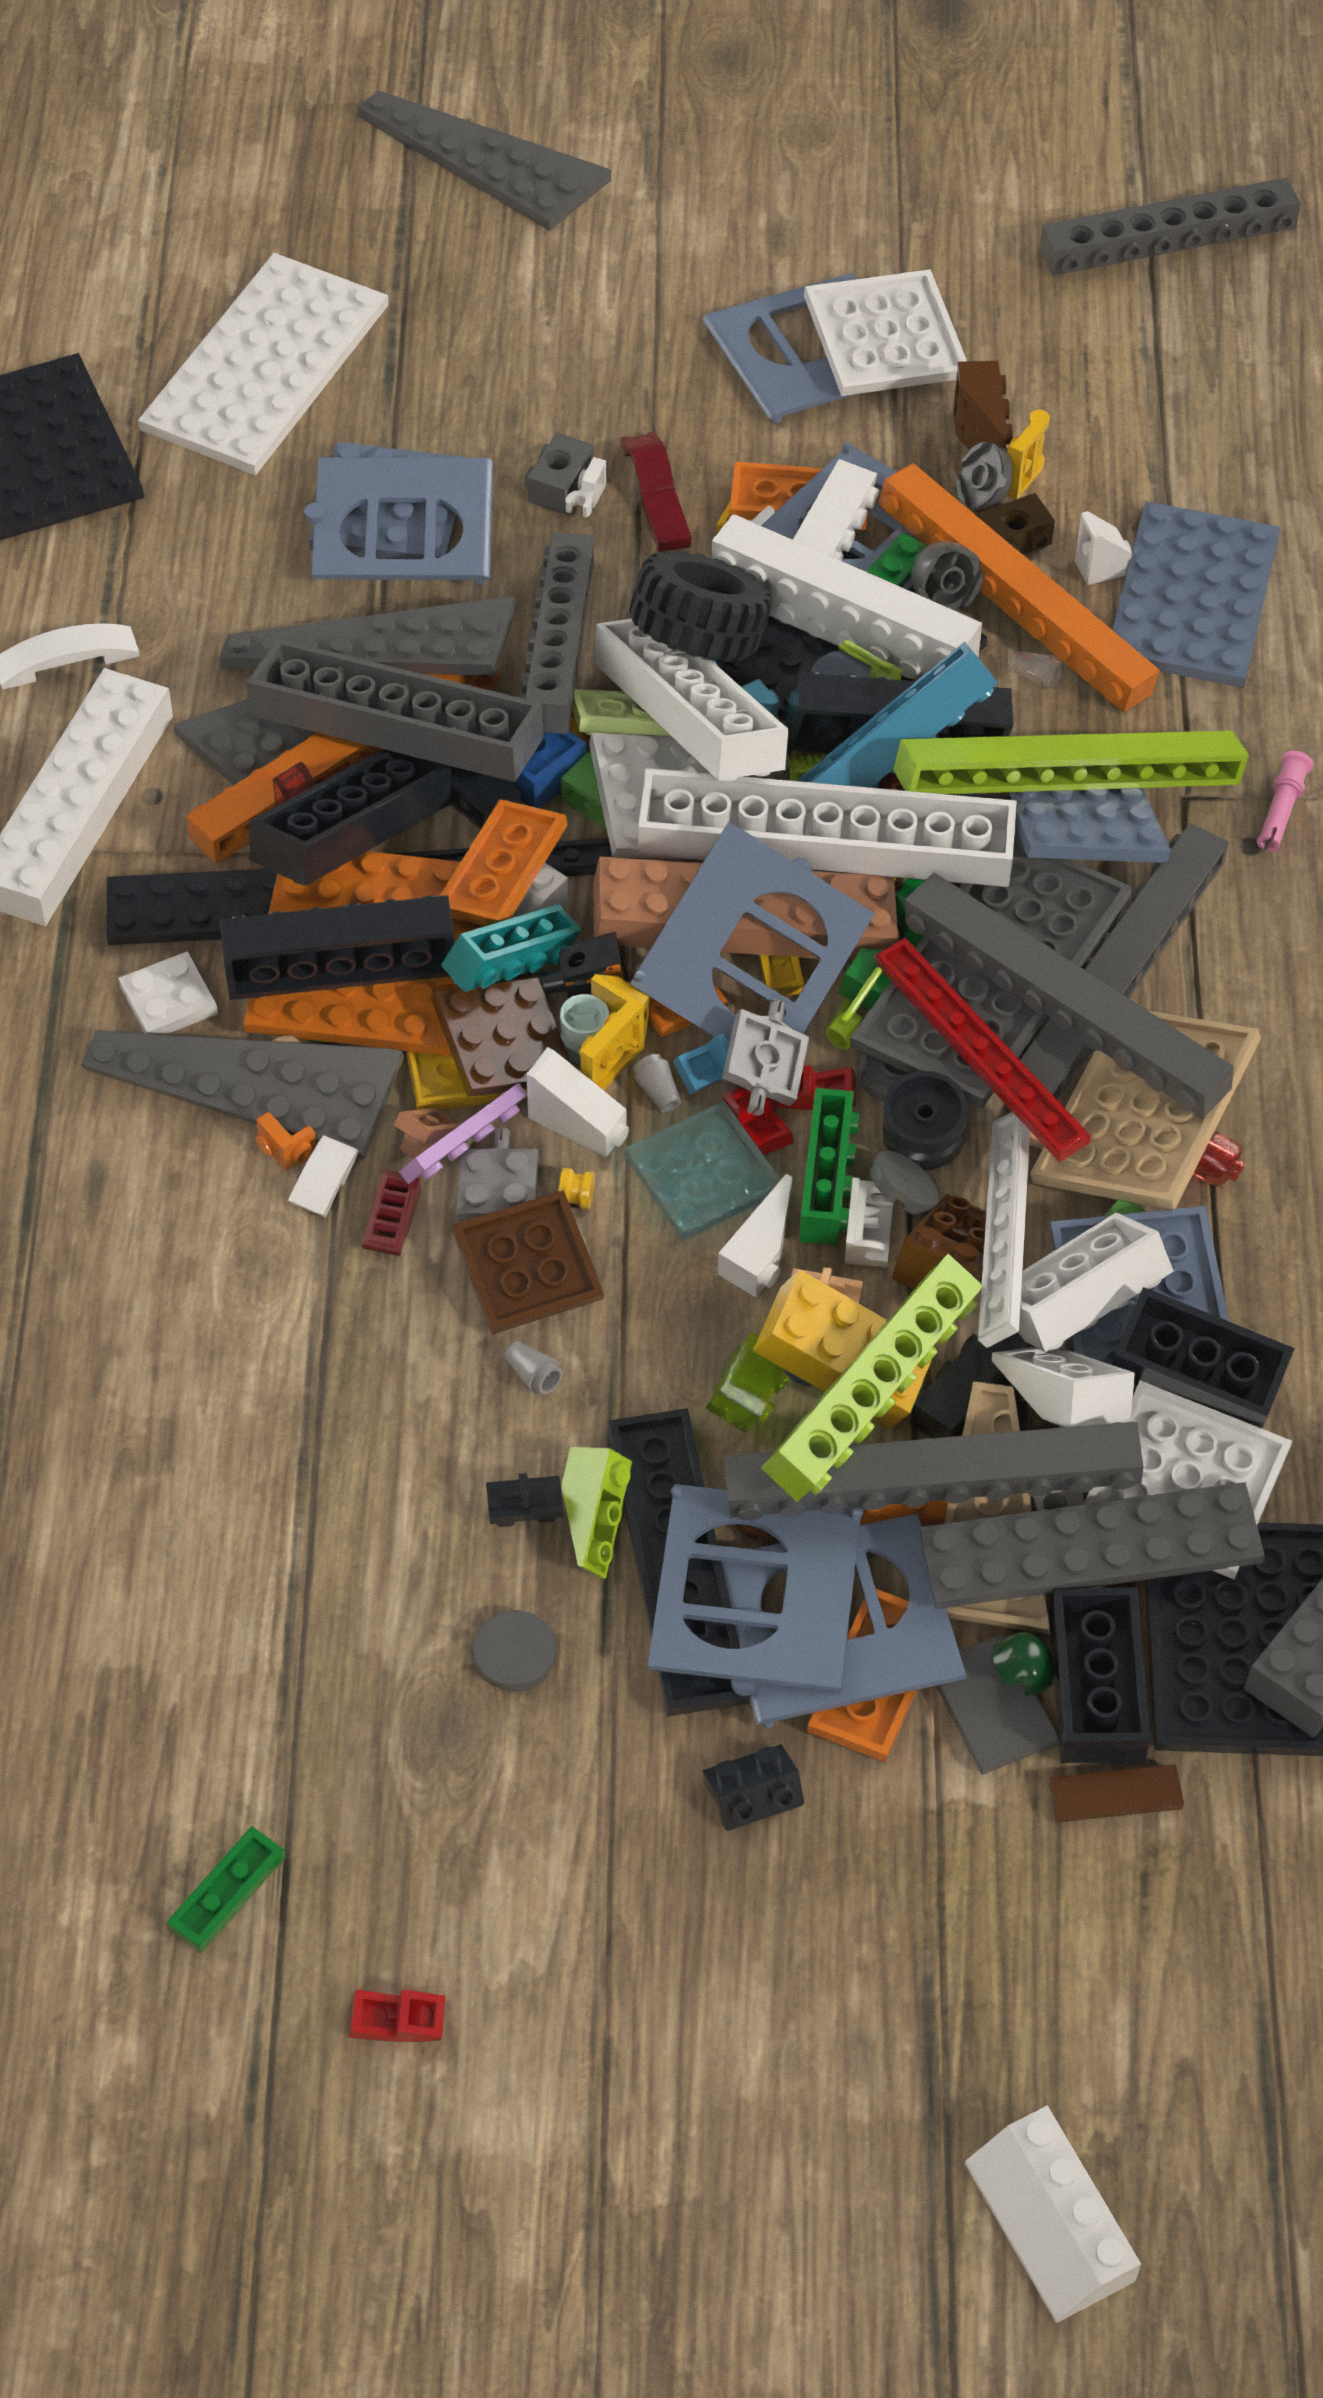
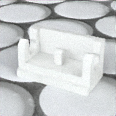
[844,1178,893,1268]

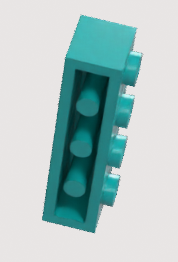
[441,904,582,992]

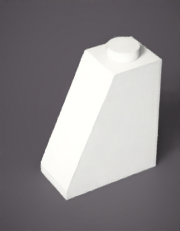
[527,1047,629,1158]

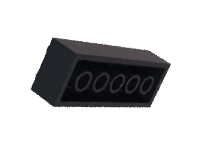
[785,672,1014,752]
[249,749,452,886]
[220,895,454,1000]

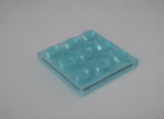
[624,1101,781,1241]

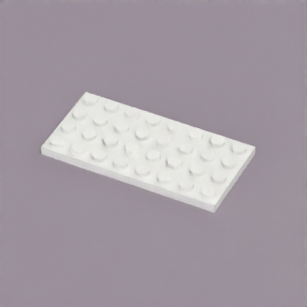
[138,253,389,475]

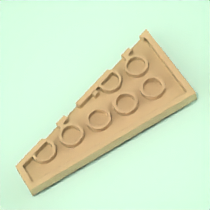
[944,1381,1051,1635]

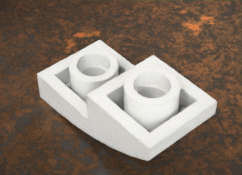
[288,1135,359,1218]

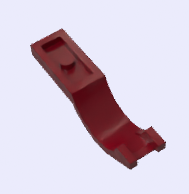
[621,432,692,552]

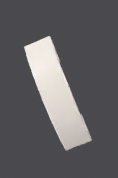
[0,624,140,690]

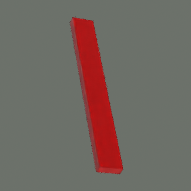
[875,938,1091,1162]

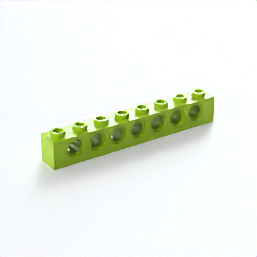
[761,1254,983,1502]

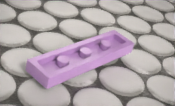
[399,1083,527,1184]

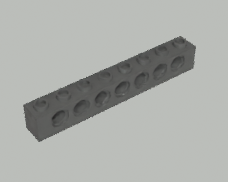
[1040,178,1301,276]
[519,532,594,734]

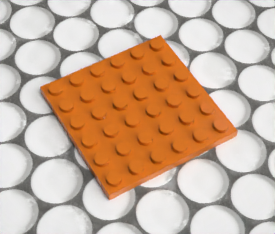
[244,851,485,1057]

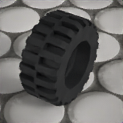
[629,550,772,662]

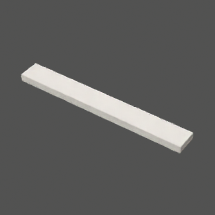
[978,1112,1030,1348]

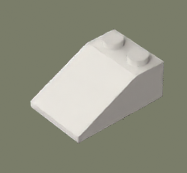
[992,1347,1135,1428]

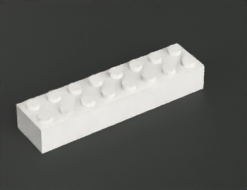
[711,514,982,680]
[594,619,788,782]
[0,668,173,927]

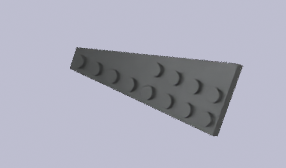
[357,91,611,231]
[219,597,517,676]
[81,1030,404,1159]

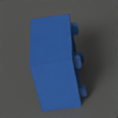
[515,730,587,808]

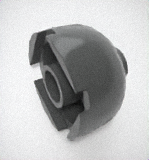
[911,540,983,610]

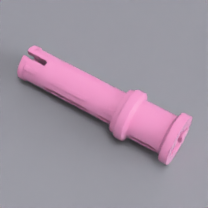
[1257,751,1313,852]

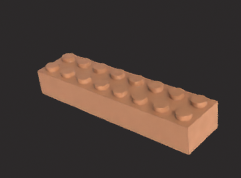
[593,856,898,961]

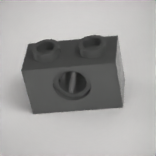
[525,432,594,514]

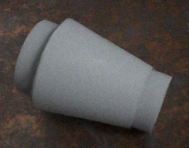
[633,1054,681,1113]
[505,1341,563,1395]

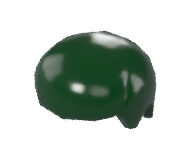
[992,1632,1055,1696]

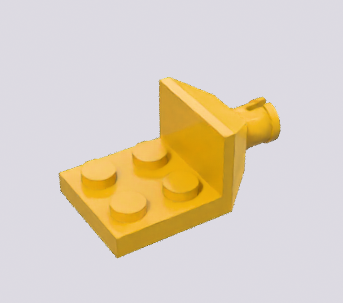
[579,974,652,1091]

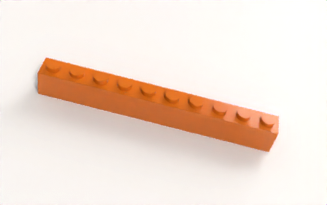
[878,463,1161,713]
[186,667,499,864]

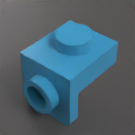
[673,1033,729,1095]

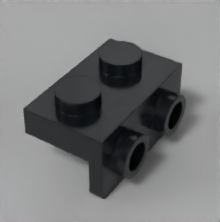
[702,1744,804,1831]

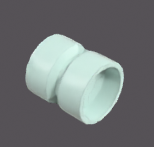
[560,994,609,1064]

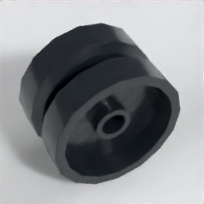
[883,1071,968,1170]

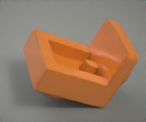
[256,1111,317,1171]

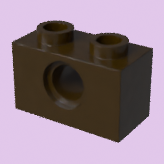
[975,493,1055,555]

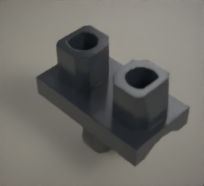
[486,1473,564,1527]

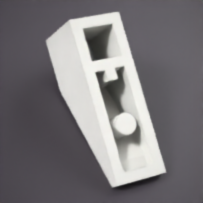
[718,1174,793,1297]

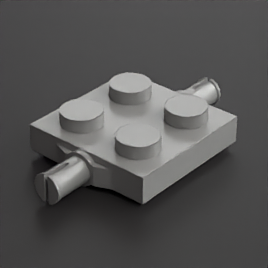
[722,999,809,1115]
[456,1128,539,1222]

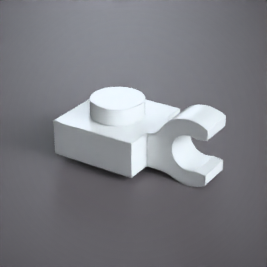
[566,457,606,518]

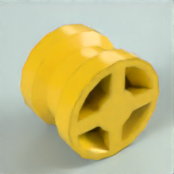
[558,1167,595,1210]

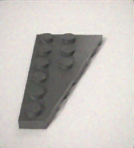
[173,699,315,786]

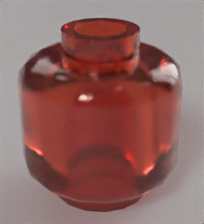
[1193,1130,1246,1187]

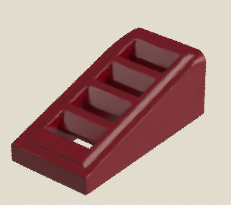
[362,1170,421,1256]

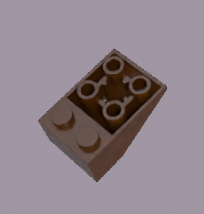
[953,361,1013,450]
[891,1194,986,1289]

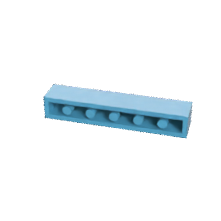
[796,642,998,788]

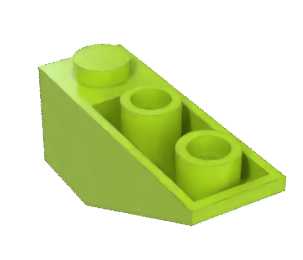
[561,1447,632,1579]

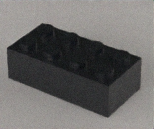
[1111,1287,1295,1429]
[1049,1588,1151,1763]

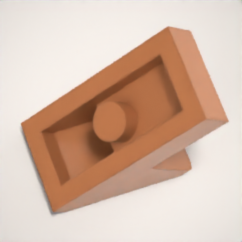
[394,1108,461,1159]

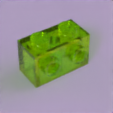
[705,1332,788,1433]

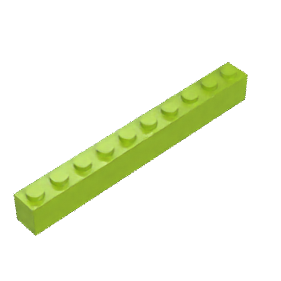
[893,730,1249,794]

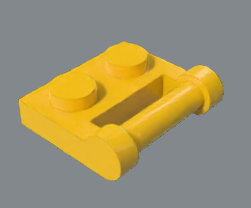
[1006,410,1050,500]

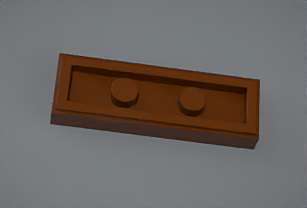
[1049,1764,1184,1823]

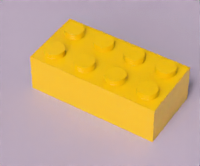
[753,1269,936,1429]

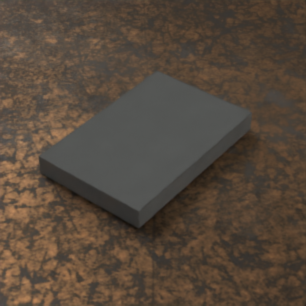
[936,1634,1059,1775]

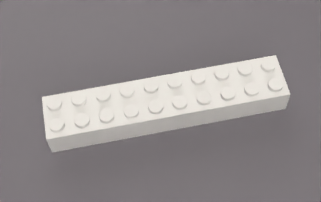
[638,768,1017,887]

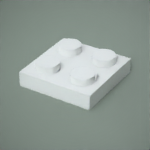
[118,951,218,1035]

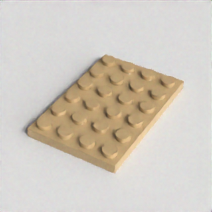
[1030,1011,1261,1211]

